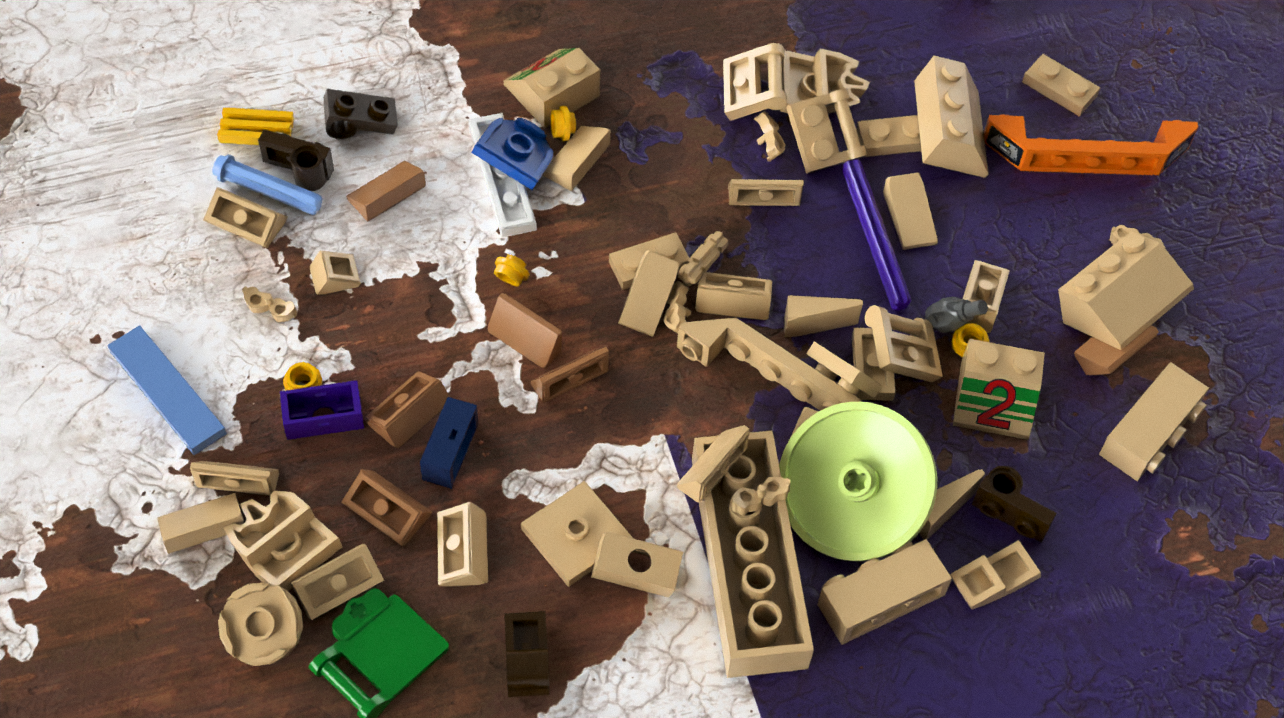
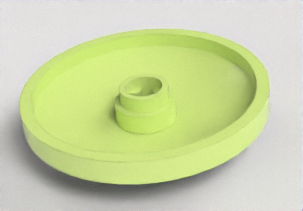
[779,402,937,561]

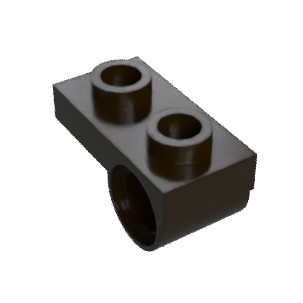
[323,89,398,139]
[258,129,334,191]
[972,466,1057,543]
[504,611,550,697]

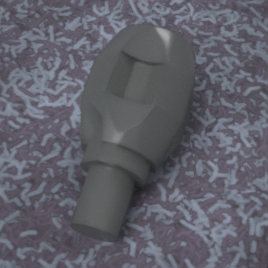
[925,296,988,333]

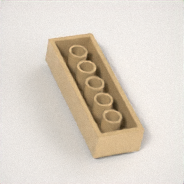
[692,430,814,678]

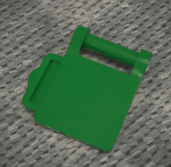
[308,588,449,718]

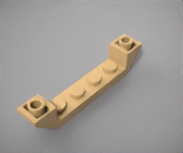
[677,318,861,410]

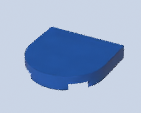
[471,118,553,190]

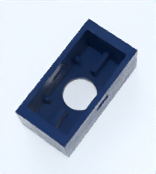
[420,397,478,489]

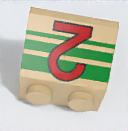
[503,48,600,128]
[953,339,1045,440]

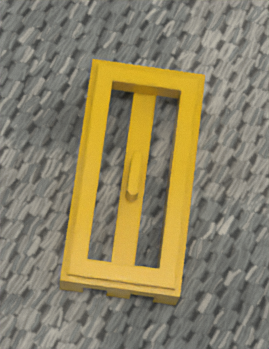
[217,107,294,145]

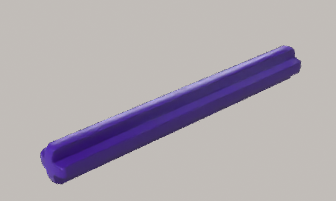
[842,159,912,311]

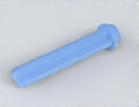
[212,154,323,215]

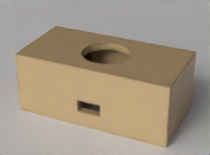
[591,531,683,598]

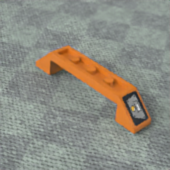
[984,114,1198,175]

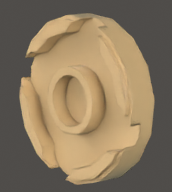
[218,582,303,666]

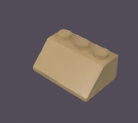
[914,55,989,178]
[1058,231,1194,350]

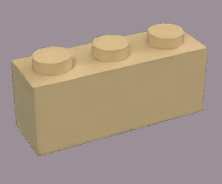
[1099,362,1209,481]
[817,539,952,645]

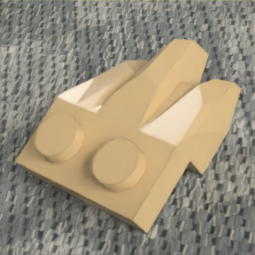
[780,48,870,114]
[224,490,343,591]

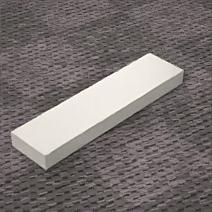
[468,113,537,238]

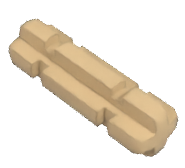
[678,231,728,286]

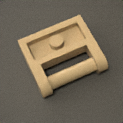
[723,43,787,121]
[786,88,867,174]
[865,305,943,382]

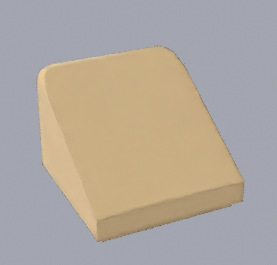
[310,250,361,295]

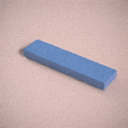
[107,325,227,455]

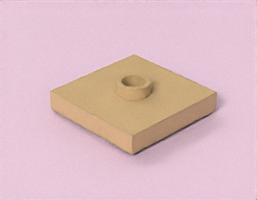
[521,481,633,587]

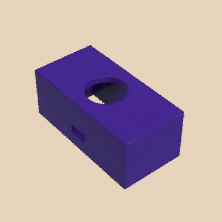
[280,380,364,440]

